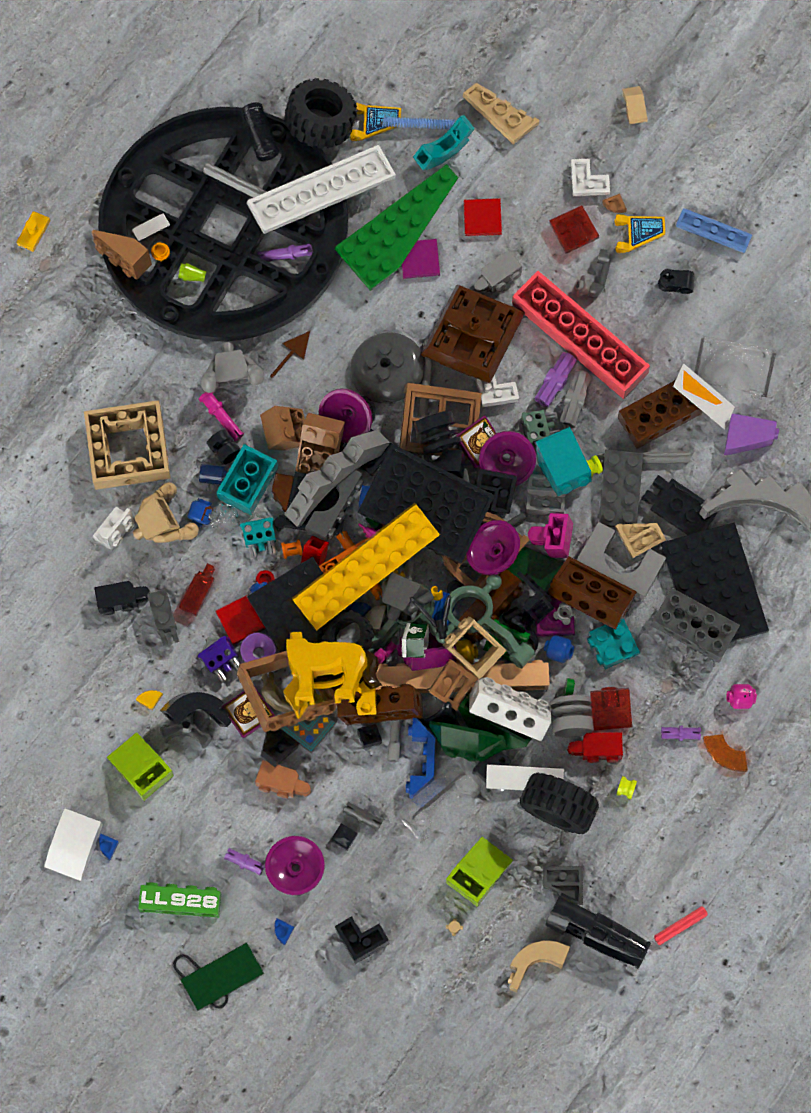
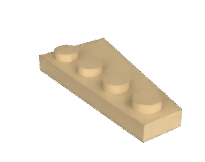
[462,83,540,144]

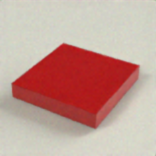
[464,198,502,236]
[215,594,265,645]

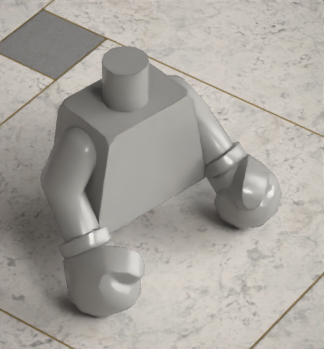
[201,342,264,393]

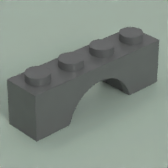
[305,470,364,542]

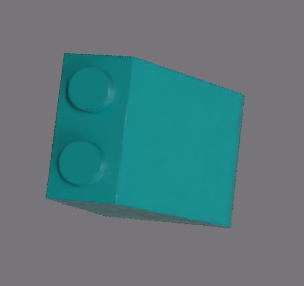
[535,427,592,496]

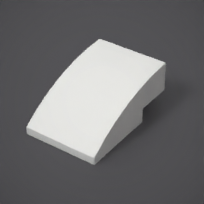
[44,808,103,881]

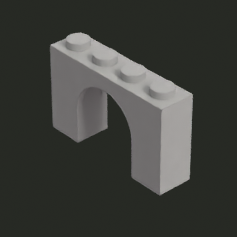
[577,522,666,601]

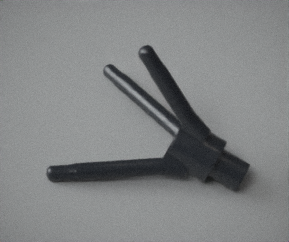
[410,595,451,640]

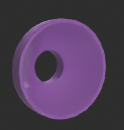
[240,633,276,662]

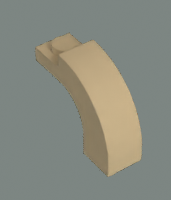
[508,941,570,993]

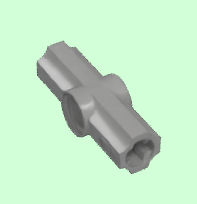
[559,371,591,428]

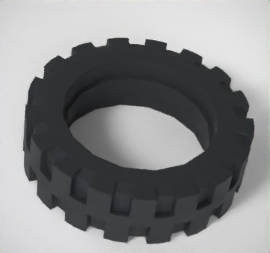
[322,610,374,651]

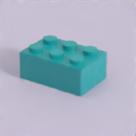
[216,444,279,516]

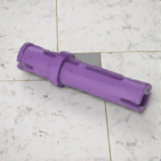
[257,244,312,262]

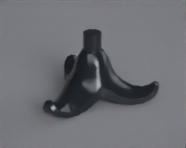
[508,611,538,651]
[420,697,460,727]

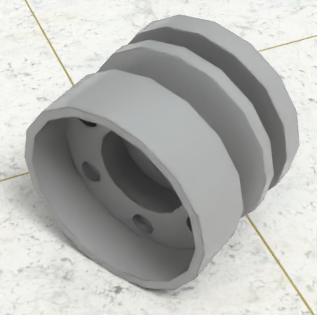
[550,695,594,738]

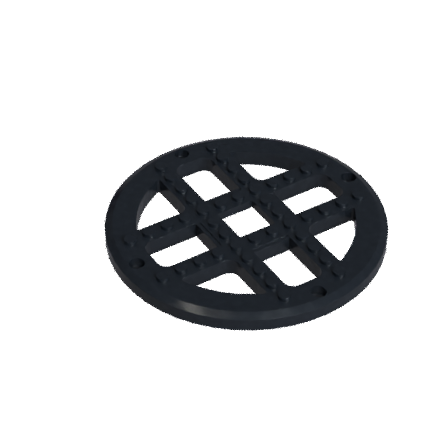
[98,107,349,341]

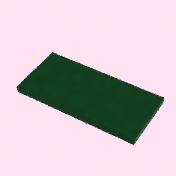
[497,546,563,593]
[180,942,264,1011]

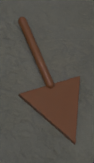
[270,331,310,378]

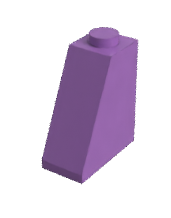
[724,413,779,455]

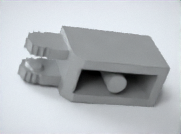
[473,249,522,295]

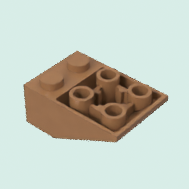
[91,230,152,280]
[295,413,345,474]

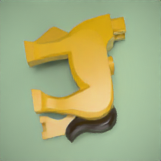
[284,632,382,719]

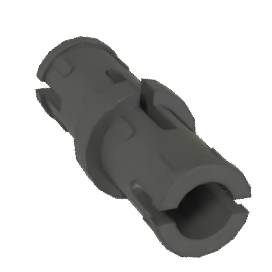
[343,801,383,831]

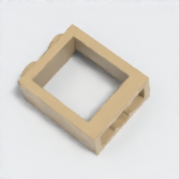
[443,617,507,679]

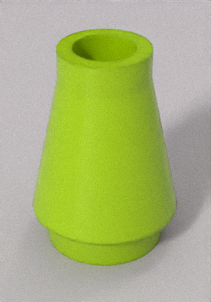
[178,263,206,282]

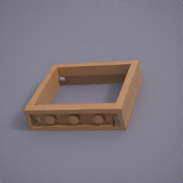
[237,651,337,732]

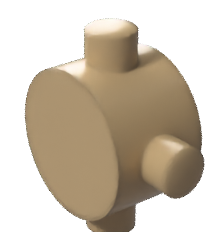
[446,919,463,936]

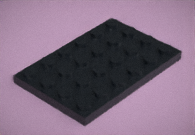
[357,444,495,564]
[661,522,769,652]

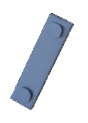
[676,208,752,253]

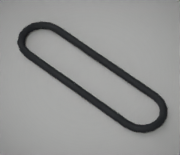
[173,954,228,1009]

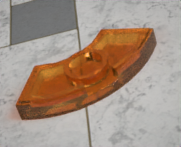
[703,734,748,772]

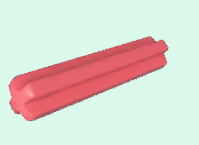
[654,906,708,945]

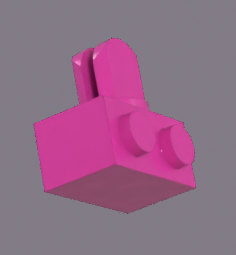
[528,513,573,558]

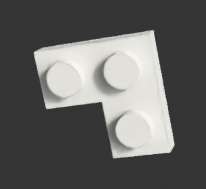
[571,159,610,196]
[475,375,519,407]

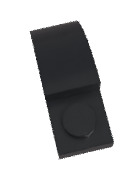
[160,692,232,727]

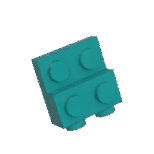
[587,618,640,670]

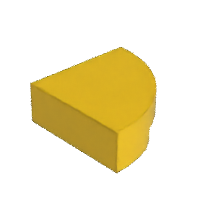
[136,690,163,711]

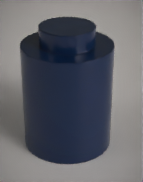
[199,464,228,485]

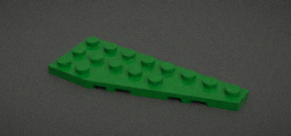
[335,164,458,291]

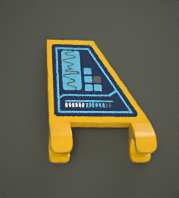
[350,103,401,141]
[614,214,665,253]

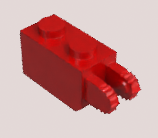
[567,732,623,763]

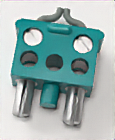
[240,512,276,559]

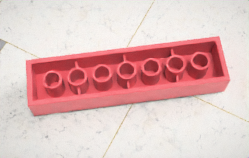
[512,271,650,399]

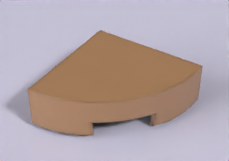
[602,194,627,213]

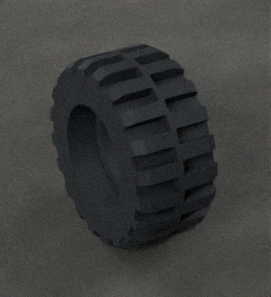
[284,78,357,148]
[520,772,599,834]

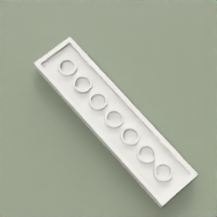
[247,145,396,234]

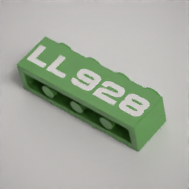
[138,882,221,918]

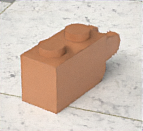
[255,760,311,799]

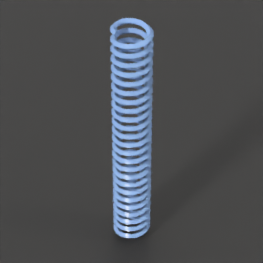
[382,116,455,130]

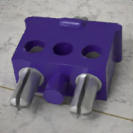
[198,636,240,683]

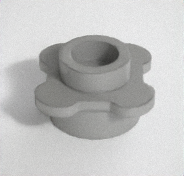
[574,275,591,297]
[553,602,576,625]

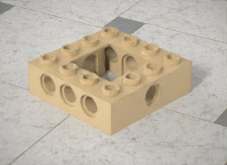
[84,400,171,490]

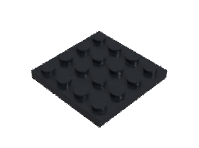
[246,557,351,652]

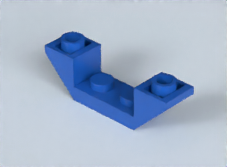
[406,718,435,799]

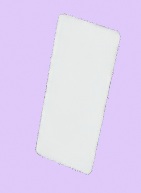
[132,214,170,241]

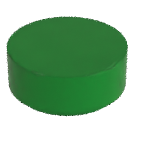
[563,678,575,696]

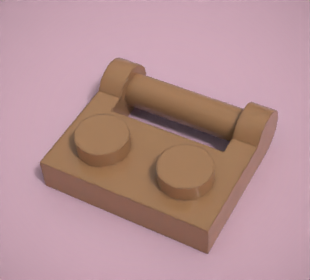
[428,659,478,711]

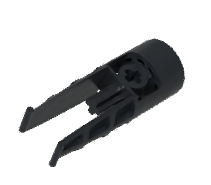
[545,893,651,969]

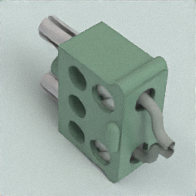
[515,410,561,446]

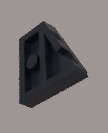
[260,728,300,767]

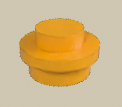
[151,242,170,261]

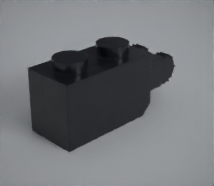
[94,581,150,615]

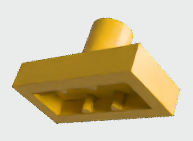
[17,211,50,252]

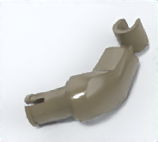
[261,672,294,713]

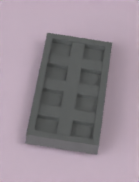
[599,449,643,527]

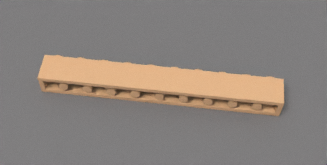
[356,660,550,693]

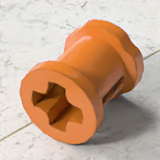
[281,539,302,559]

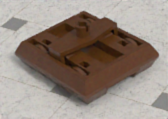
[421,285,525,384]

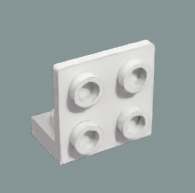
[93,507,135,551]

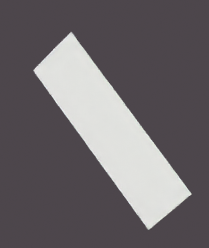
[486,765,564,790]

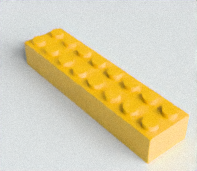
[292,503,440,630]

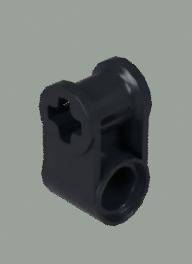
[658,269,695,294]

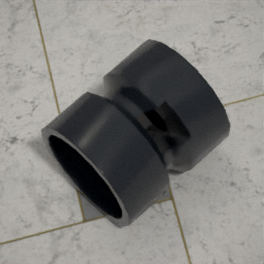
[207,429,241,465]

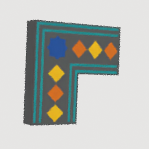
[281,715,336,754]

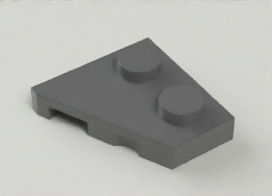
[543,866,583,905]

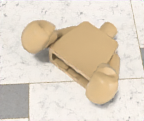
[133,482,199,543]

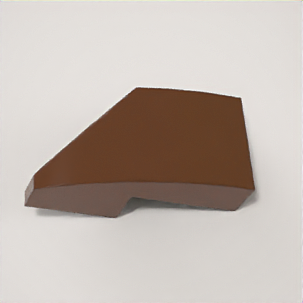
[272,473,294,512]

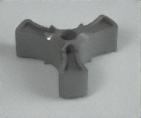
[160,710,212,749]

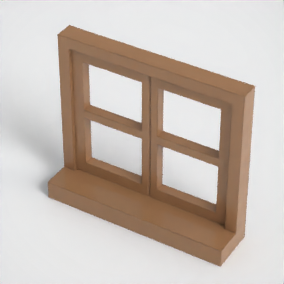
[399,383,482,460]

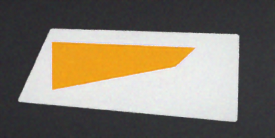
[673,364,735,429]

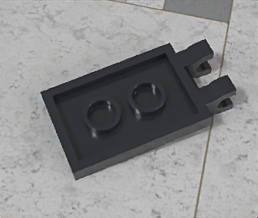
[641,475,719,535]

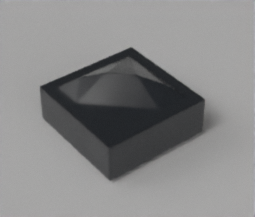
[357,724,382,748]
[331,823,358,851]

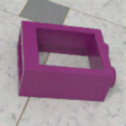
[397,633,457,671]

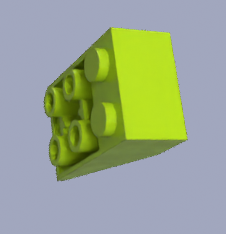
[107,732,174,801]
[446,837,513,907]

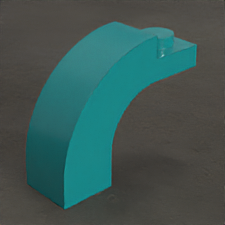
[413,115,475,171]

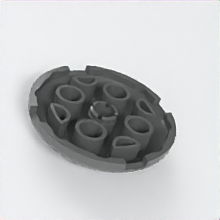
[350,332,424,403]

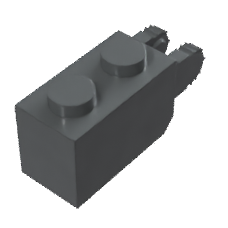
[147,589,179,646]

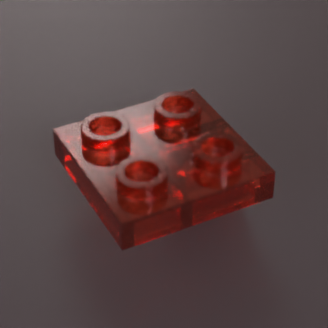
[549,205,599,254]
[590,687,632,731]

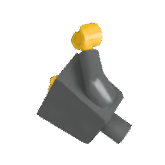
[382,570,443,622]

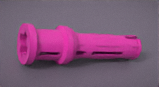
[198,392,244,442]

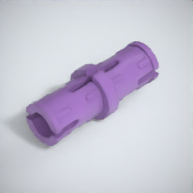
[661,726,701,741]
[224,848,265,876]

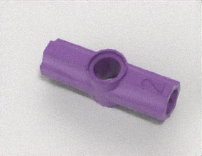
[535,352,577,407]

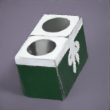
[402,623,429,658]

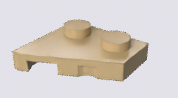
[614,523,666,558]

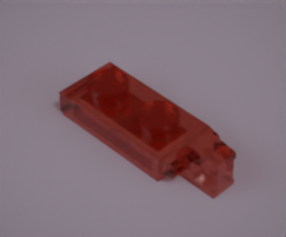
[179,563,215,617]

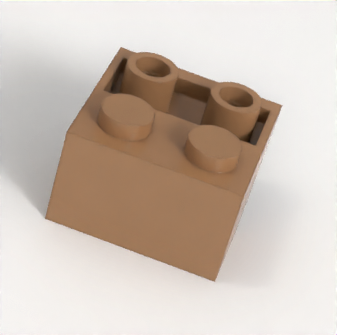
[260,406,305,451]

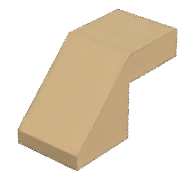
[622,86,648,124]

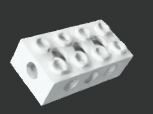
[469,677,551,741]

